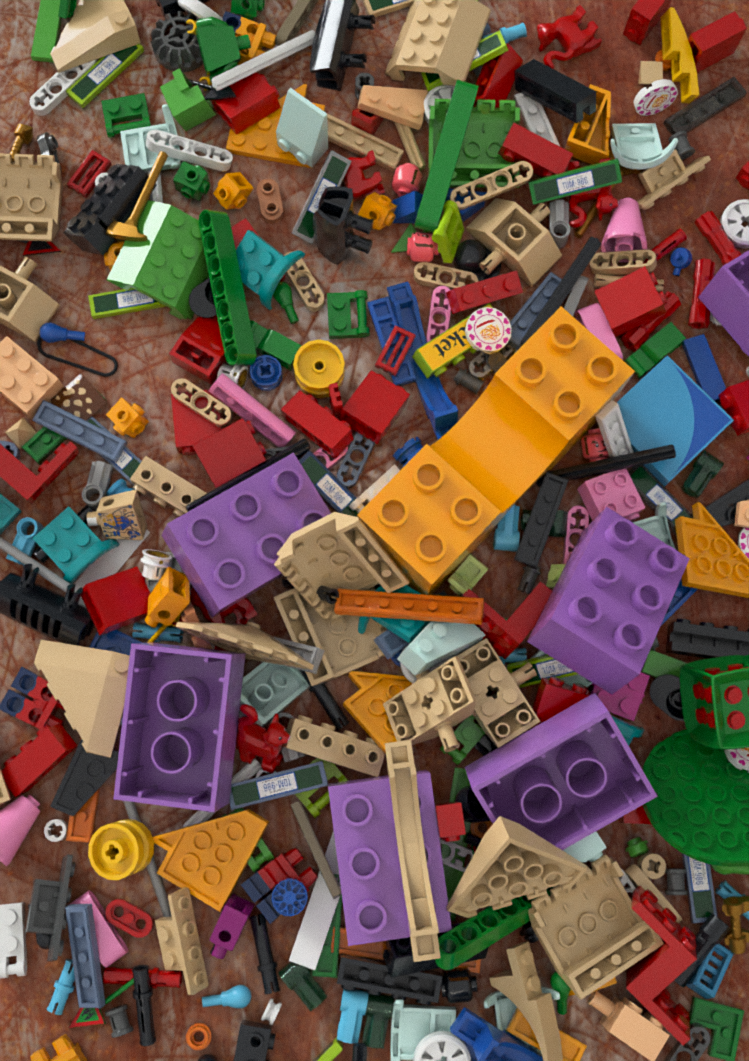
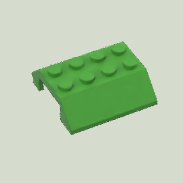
[428,99,520,188]
[106,200,209,320]

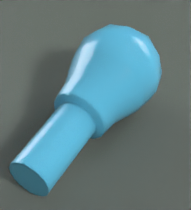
[202,985,252,1009]

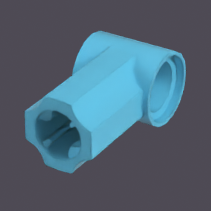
[493,504,520,552]
[6,517,44,566]
[337,989,369,1044]

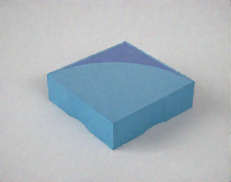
[597,355,734,488]

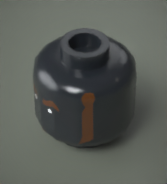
[441,968,478,1003]

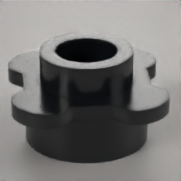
[519,921,539,943]

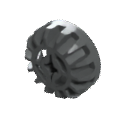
[151,11,204,72]

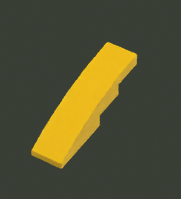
[660,7,699,104]

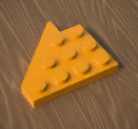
[226,84,325,169]
[675,502,749,598]
[343,671,412,754]
[152,809,270,912]

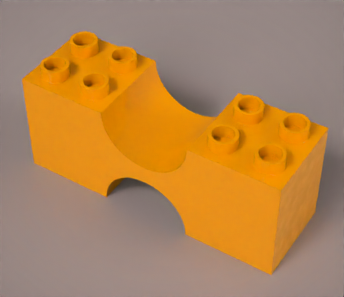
[357,306,635,595]

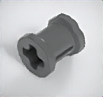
[355,73,374,100]
[668,130,695,160]
[665,868,688,895]
[105,1004,134,1038]

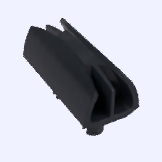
[310,0,375,91]
[313,186,373,265]
[0,564,94,646]

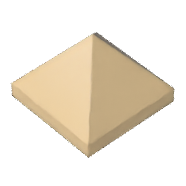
[5,418,37,449]

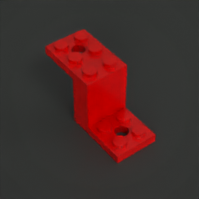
[0,441,80,504]
[462,581,552,659]
[626,885,697,1046]

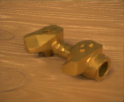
[10,124,33,162]
[722,896,749,954]

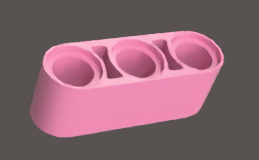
[575,303,623,360]
[67,890,128,968]

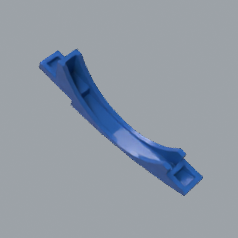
[387,281,458,441]
[450,1007,543,1061]

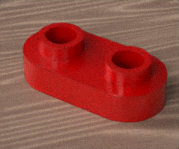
[105,899,154,938]

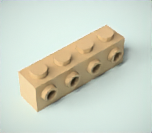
[130,456,207,517]
[282,715,385,777]

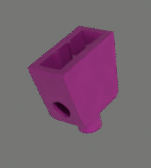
[209,893,255,959]

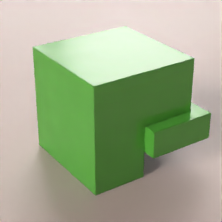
[160,68,216,131]

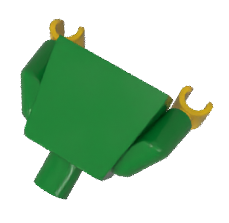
[186,17,251,91]

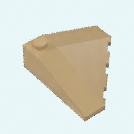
[50,0,141,73]
[176,622,314,670]
[34,640,130,758]
[446,816,588,918]

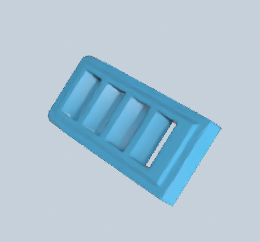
[686,944,734,999]

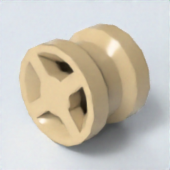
[637,853,666,879]

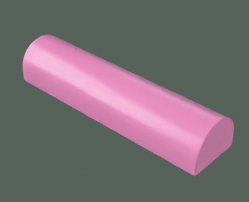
[208,373,296,448]

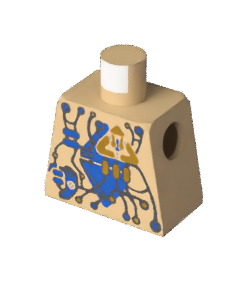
[87,490,147,540]

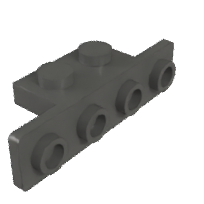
[25,854,75,962]

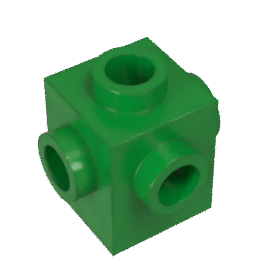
[231,0,265,20]
[173,161,210,201]

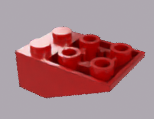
[169,315,227,385]

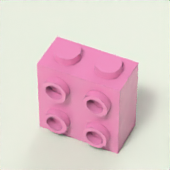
[577,469,645,522]

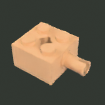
[587,990,670,1061]

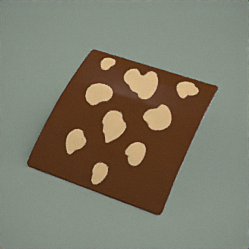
[51,374,107,421]

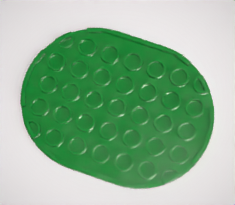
[642,729,749,867]

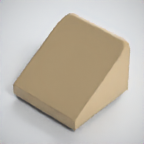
[638,61,663,84]

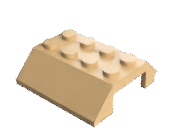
[385,0,491,86]
[0,153,62,241]
[274,512,409,620]
[274,586,388,687]
[528,854,664,1000]

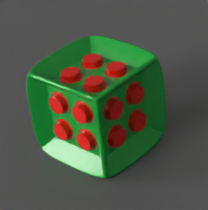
[680,655,749,750]

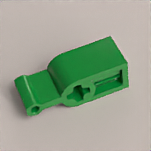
[250,320,302,371]
[624,322,686,378]

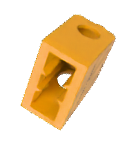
[144,566,190,628]

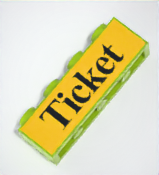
[412,303,493,379]

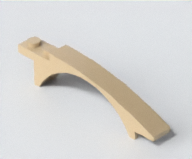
[385,740,441,962]
[489,942,563,1061]

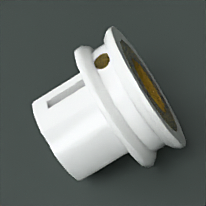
[217,364,249,390]
[140,549,173,580]

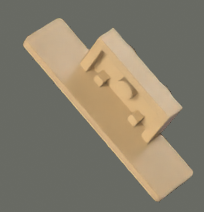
[637,149,711,210]
[155,887,209,995]

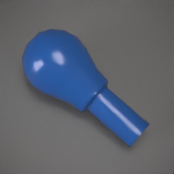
[39,322,85,343]

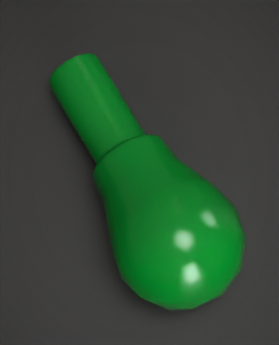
[273,281,299,324]
[550,971,571,1015]

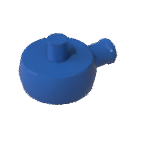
[670,248,692,276]

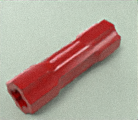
[694,211,742,266]
[688,258,715,330]
[621,291,681,352]

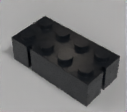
[63,164,157,255]

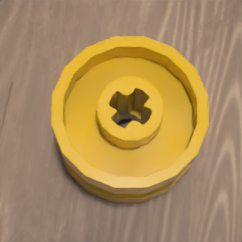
[293,339,345,398]
[88,819,154,880]

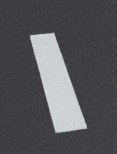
[64,529,150,606]
[289,830,341,970]

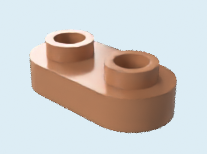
[257,179,283,224]

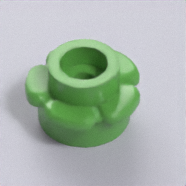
[625,837,649,858]

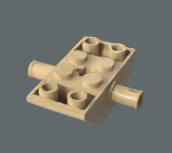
[466,198,562,287]
[0,257,60,343]
[455,638,540,748]
[383,656,477,752]

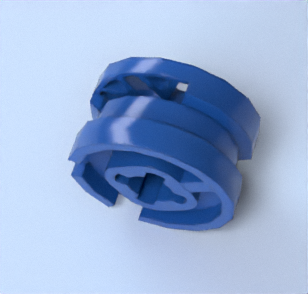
[250,355,283,391]
[393,436,423,468]
[272,878,308,916]

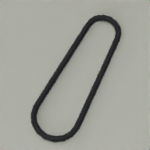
[37,337,118,377]

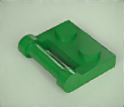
[101,93,151,138]
[327,290,370,339]

